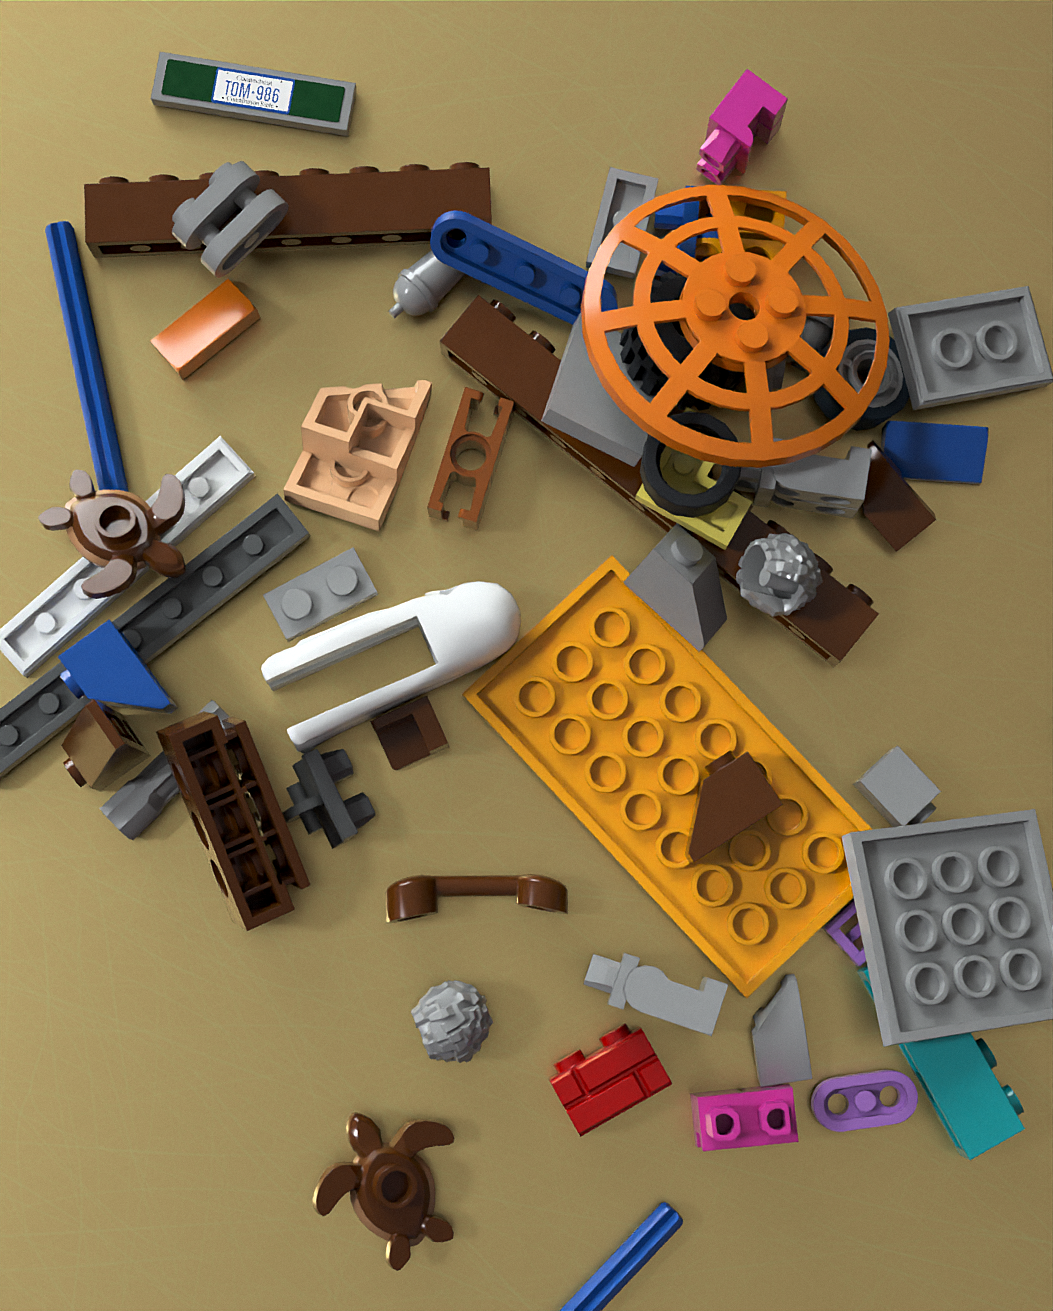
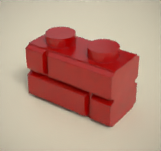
[549,1023,672,1137]

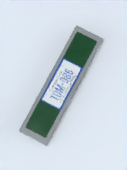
[151,52,357,136]

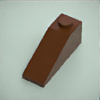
[61,699,151,791]

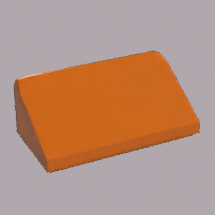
[150,279,261,380]

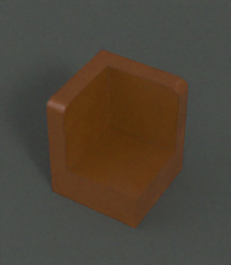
[370,696,450,771]

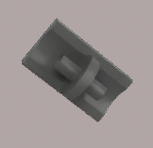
[282,749,376,849]

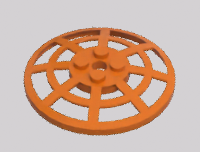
[581,185,890,468]

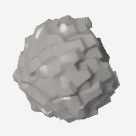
[736,533,823,617]
[411,980,493,1063]

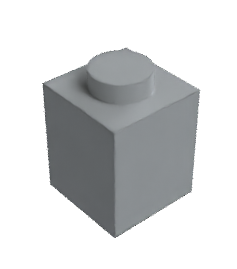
[853,746,941,827]

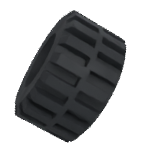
[620,272,755,411]

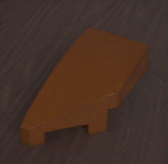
[863,440,936,552]

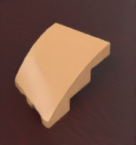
[283,380,432,531]

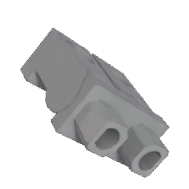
[735,437,872,519]
[583,953,728,1036]

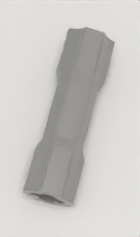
[100,700,230,840]

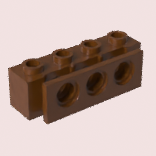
[156,711,311,931]

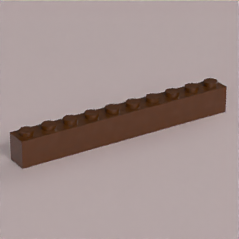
[440,295,879,667]

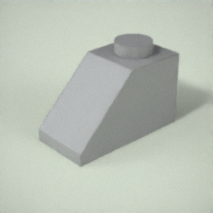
[623,523,727,652]

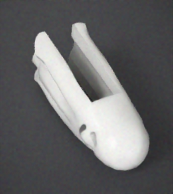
[261,581,521,754]

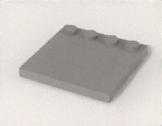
[841,809,1053,1047]

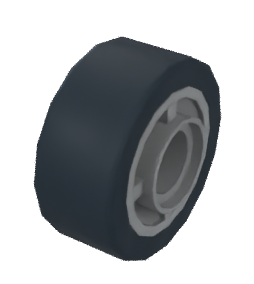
[813,327,910,431]

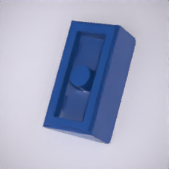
[881,421,989,484]

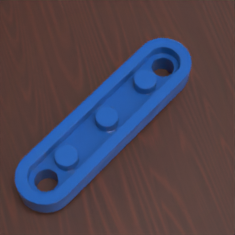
[430,211,618,325]

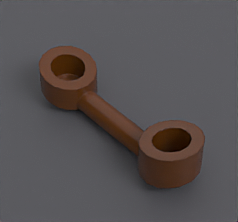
[386,874,568,923]

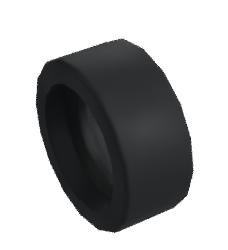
[640,411,741,518]

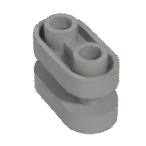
[172,161,289,278]

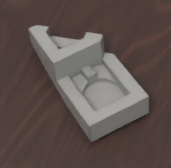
[751,974,812,1087]

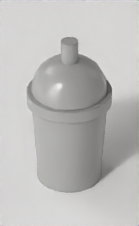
[388,250,465,319]

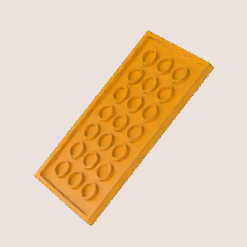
[462,555,873,999]

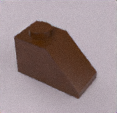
[685,750,783,864]

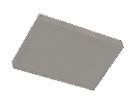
[888,286,1053,410]
[541,313,657,467]

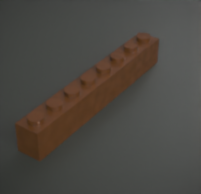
[84,162,492,258]

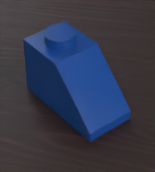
[58,619,178,714]

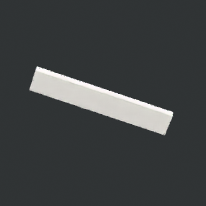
[0,436,256,678]

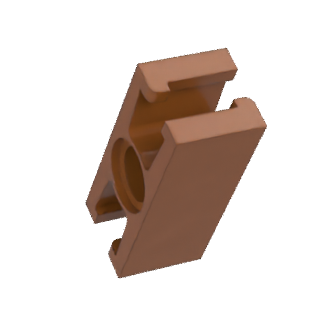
[427,387,514,531]

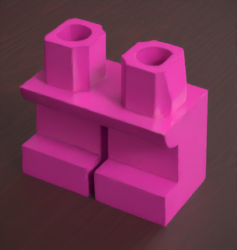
[696,69,788,185]
[690,1083,799,1151]

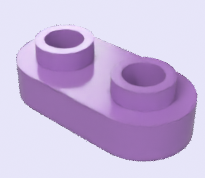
[811,1069,918,1132]

